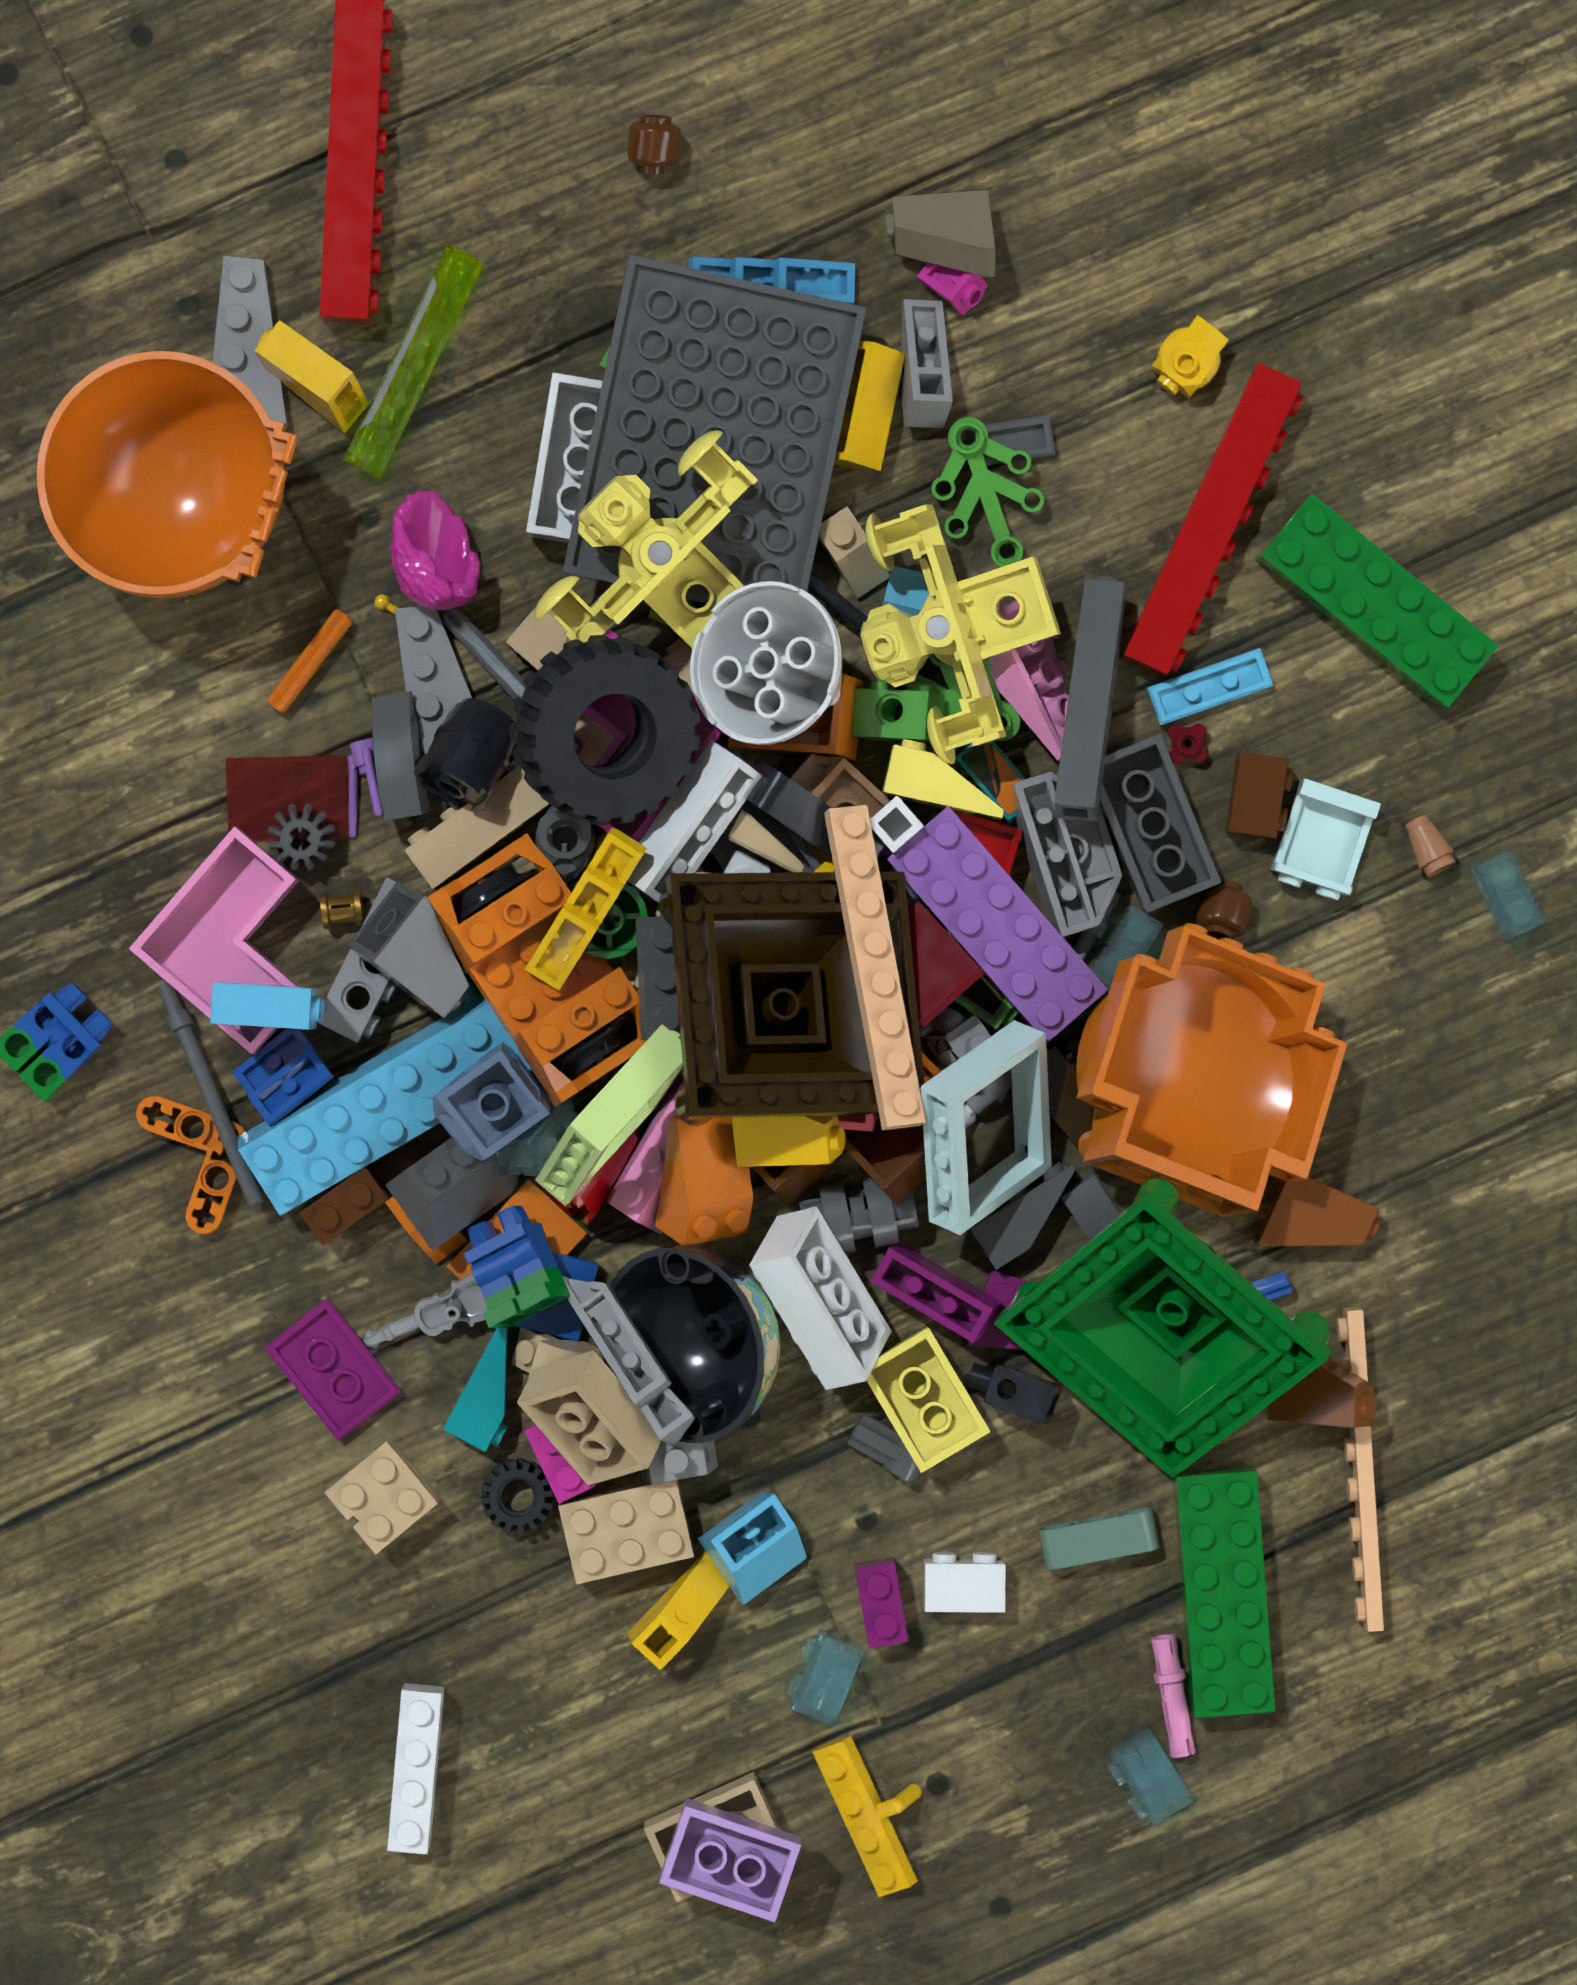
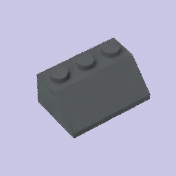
[386,1138,519,1251]

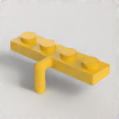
[812,1736,922,1897]

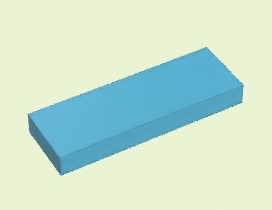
[1146,648,1274,726]

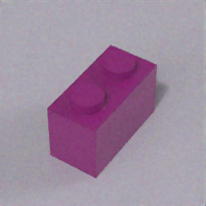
[854,1557,908,1648]

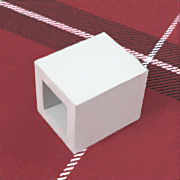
[870,796,924,853]

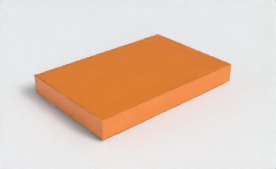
[446,1178,587,1279]

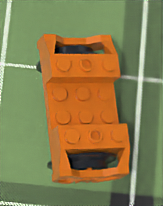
[426,833,647,1107]

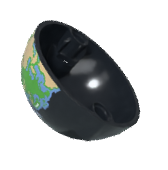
[603,1242,780,1443]

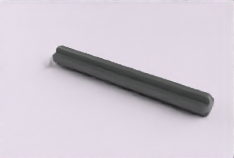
[441,607,583,754]

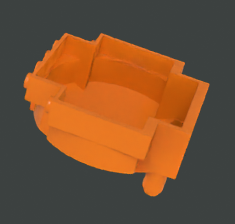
[1076,923,1348,1218]

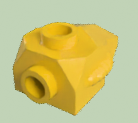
[1150,315,1229,399]

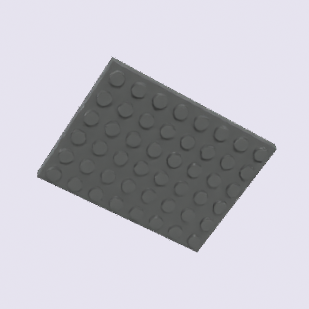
[562,255,867,604]

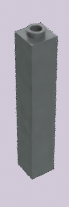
[1054,576,1127,822]

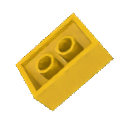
[834,341,905,471]

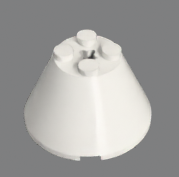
[690,581,842,745]

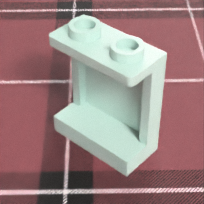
[1270,778,1381,901]

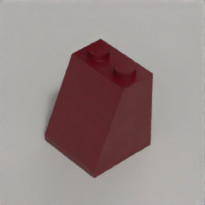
[907,901,985,1028]

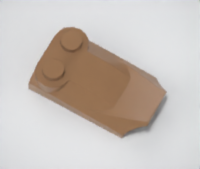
[790,753,894,872]

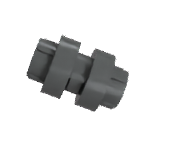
[799,1176,919,1254]

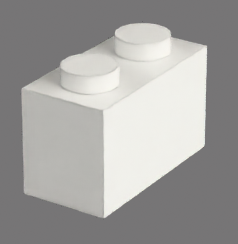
[923,1552,1006,1613]

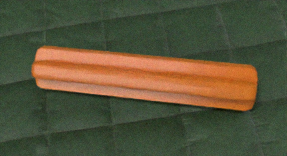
[267,609,353,713]

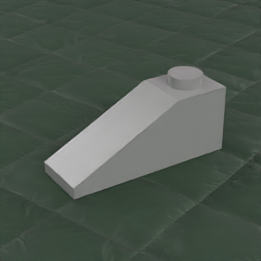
[901,299,953,428]

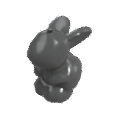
[535,804,595,882]

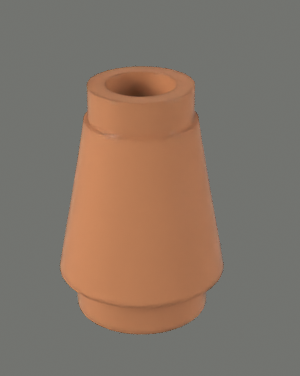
[1405,815,1456,877]

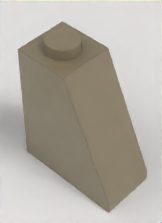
[885,190,995,277]

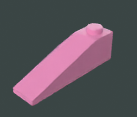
[987,600,1069,760]

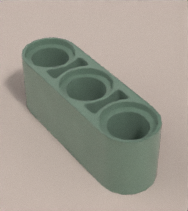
[1039,1507,1160,1570]

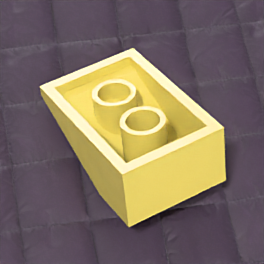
[882,739,1004,821]
[866,1326,990,1473]

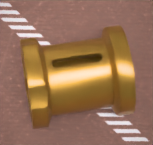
[320,890,364,929]

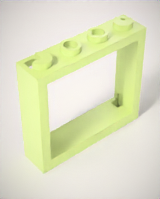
[535,1024,683,1207]

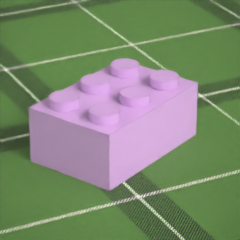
[659,1798,801,1922]

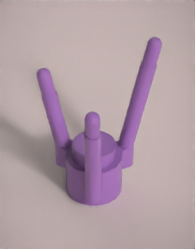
[346,738,382,838]

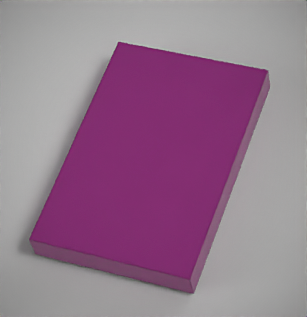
[264,1297,402,1442]

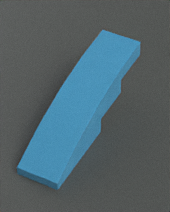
[688,257,855,304]

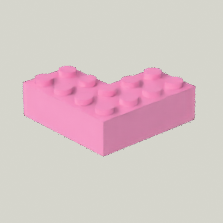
[129,826,301,1054]

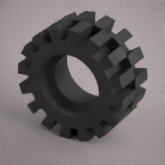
[481,1458,554,1533]

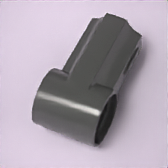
[847,1413,920,1484]

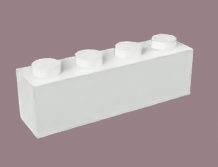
[628,740,762,902]
[387,1683,445,1854]

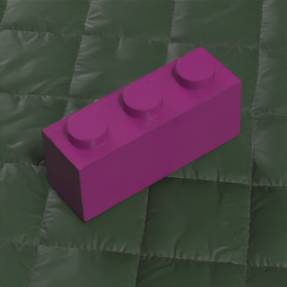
[870,1242,1002,1343]

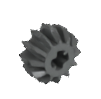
[267,803,336,871]

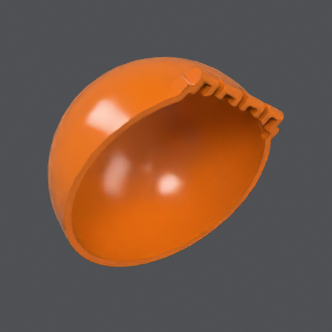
[36,351,299,599]

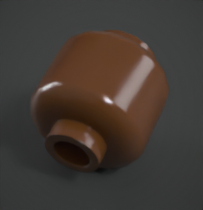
[627,114,681,174]
[1196,880,1253,940]

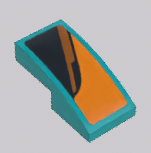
[955,741,1025,823]

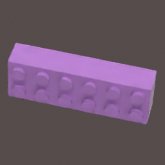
[885,806,1108,1043]

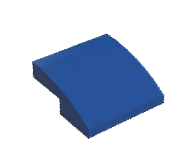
[232,1028,334,1127]

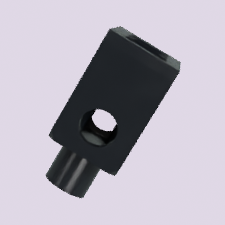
[966,1363,1064,1425]

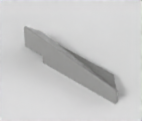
[562,1276,695,1447]

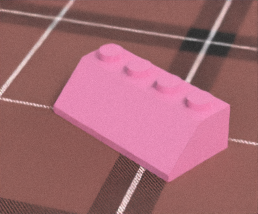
[605,1072,685,1234]

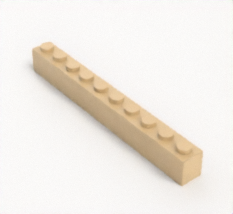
[404,638,693,890]

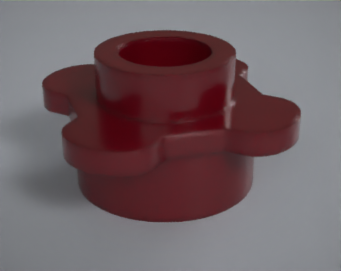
[1167,723,1208,764]

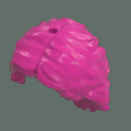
[389,490,481,610]

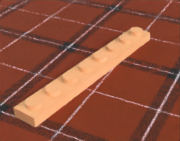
[824,805,926,1130]
[1336,1307,1384,1632]

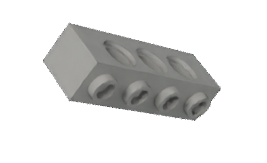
[317,877,426,1043]

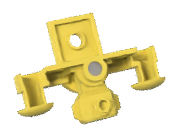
[534,430,758,649]
[860,504,1061,764]

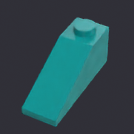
[443,1328,509,1452]

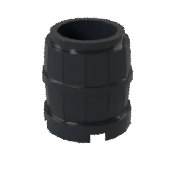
[414,698,517,812]

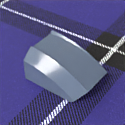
[433,1042,551,1161]

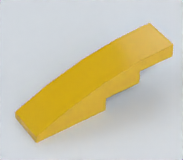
[524,826,647,991]

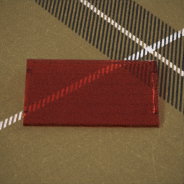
[226,755,349,840]

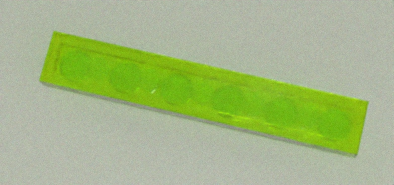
[343,244,484,479]

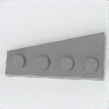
[212,256,288,425]
[395,606,472,754]

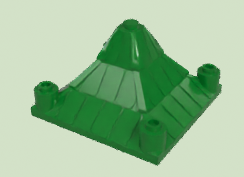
[994,1178,1331,1478]

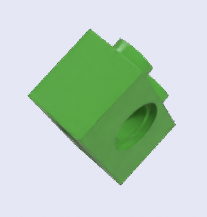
[851,682,945,743]

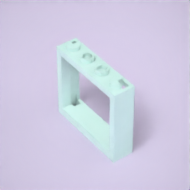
[921,1020,1052,1235]

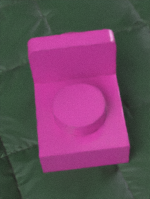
[917,262,987,315]

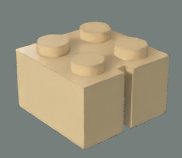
[324,1437,441,1555]

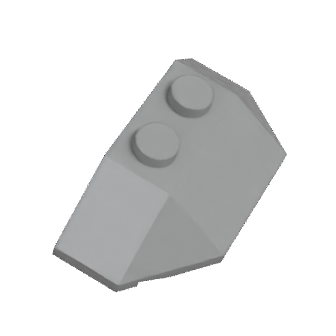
[1012,772,1122,937]

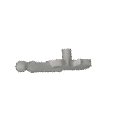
[363,1273,488,1349]

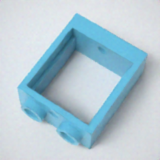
[210,982,325,1030]

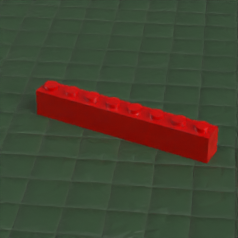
[319,0,394,324]
[1121,362,1304,677]

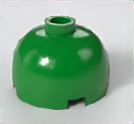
[585,881,650,959]

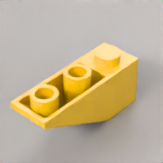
[627,1551,730,1670]

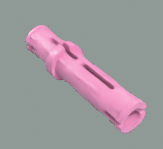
[1151,1634,1196,1758]

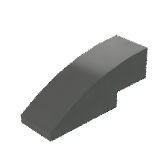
[372,691,430,821]

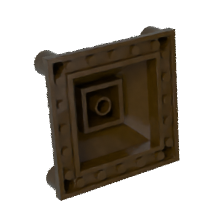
[658,872,925,1126]

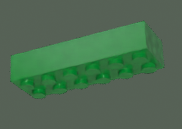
[1256,493,1499,711]
[1173,1466,1275,1718]

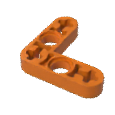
[136,1095,247,1234]

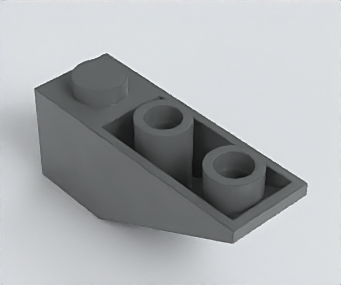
[970,1161,1075,1270]

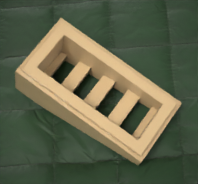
[728,810,804,873]

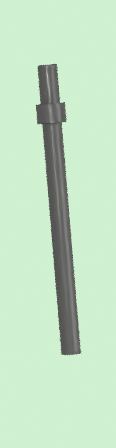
[157,982,264,1207]

